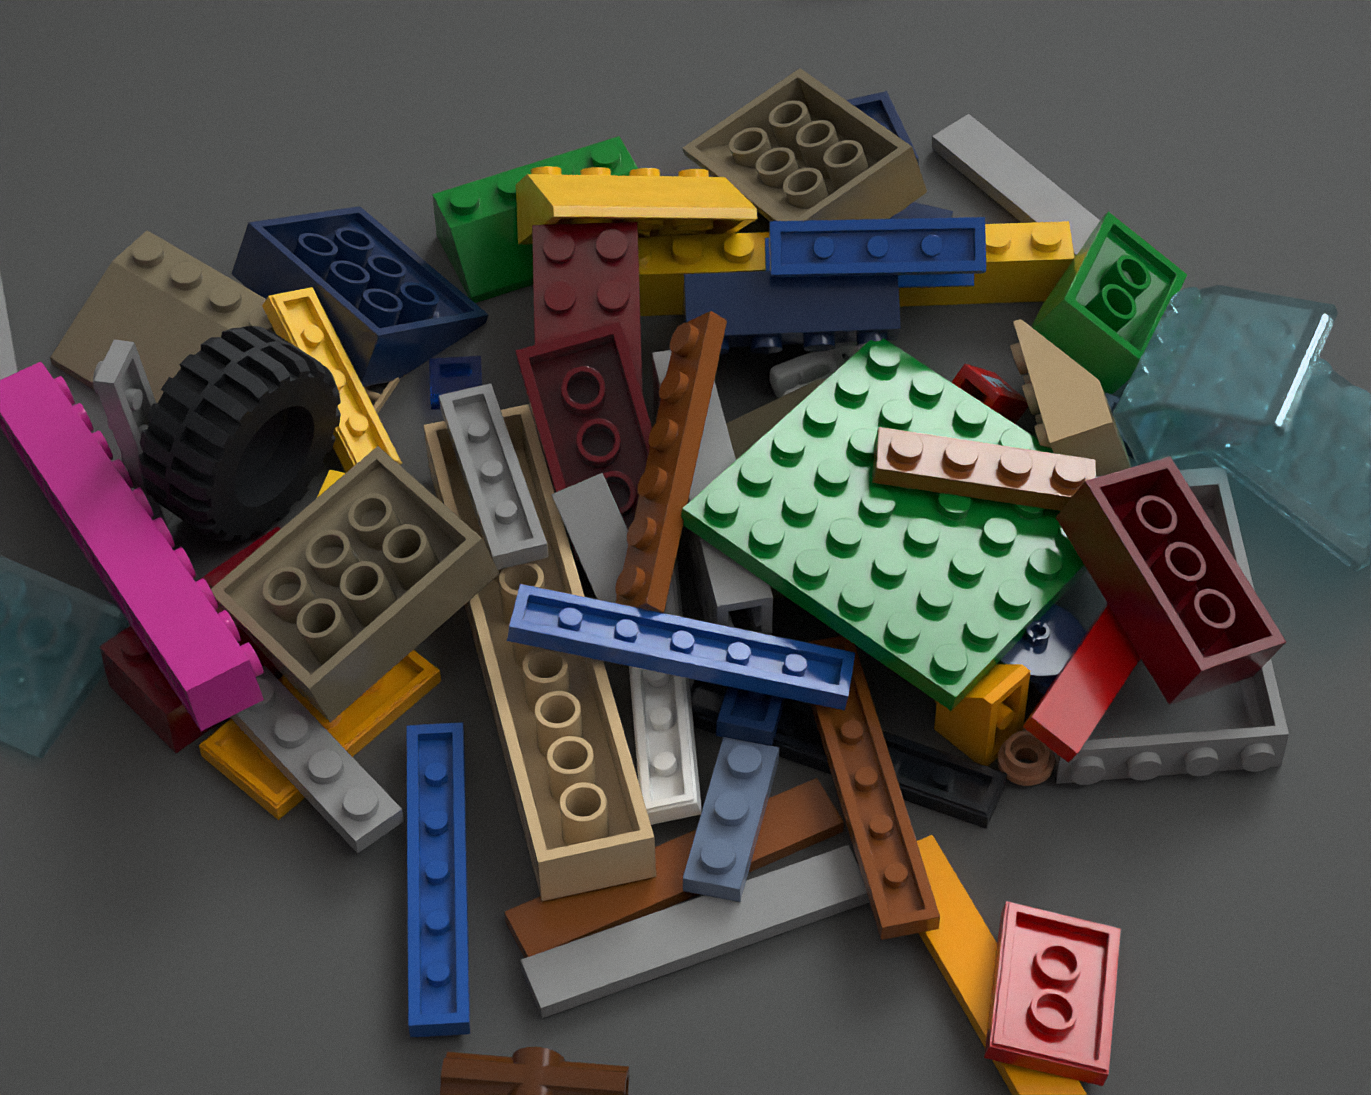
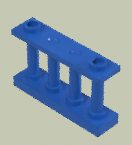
[765,217,986,288]

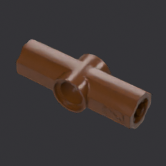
[440,1047,630,1095]

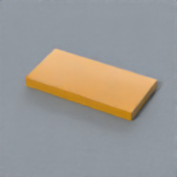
[199,650,441,820]

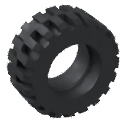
[138,326,341,542]

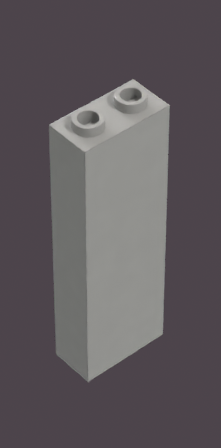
[652,350,773,635]

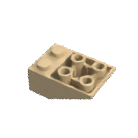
[1010,319,1131,476]

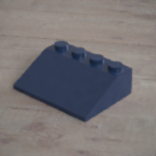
[231,206,489,387]
[682,271,901,355]

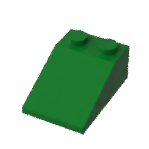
[1031,211,1187,394]

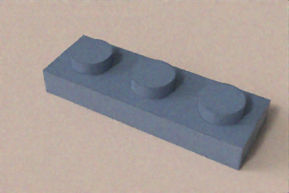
[683,737,779,902]

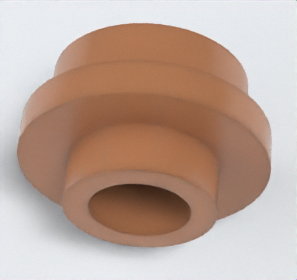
[998,730,1055,786]

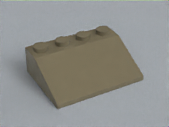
[682,68,927,221]
[50,230,276,403]
[211,446,500,722]

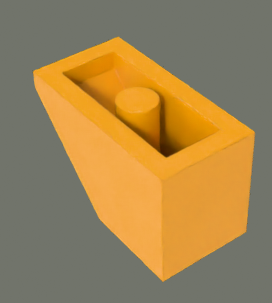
[934,664,1031,766]

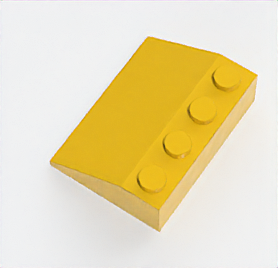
[516,166,757,245]

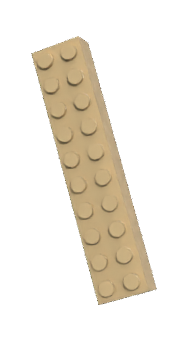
[424,404,656,901]

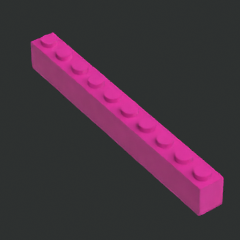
[0,361,264,731]

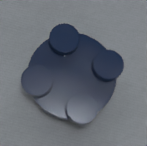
[997,604,1087,694]

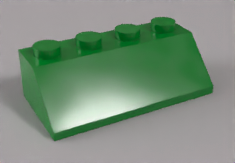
[432,136,638,303]

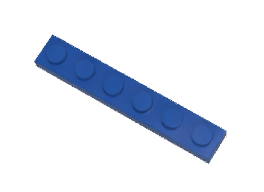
[507,584,855,710]
[407,722,470,1038]

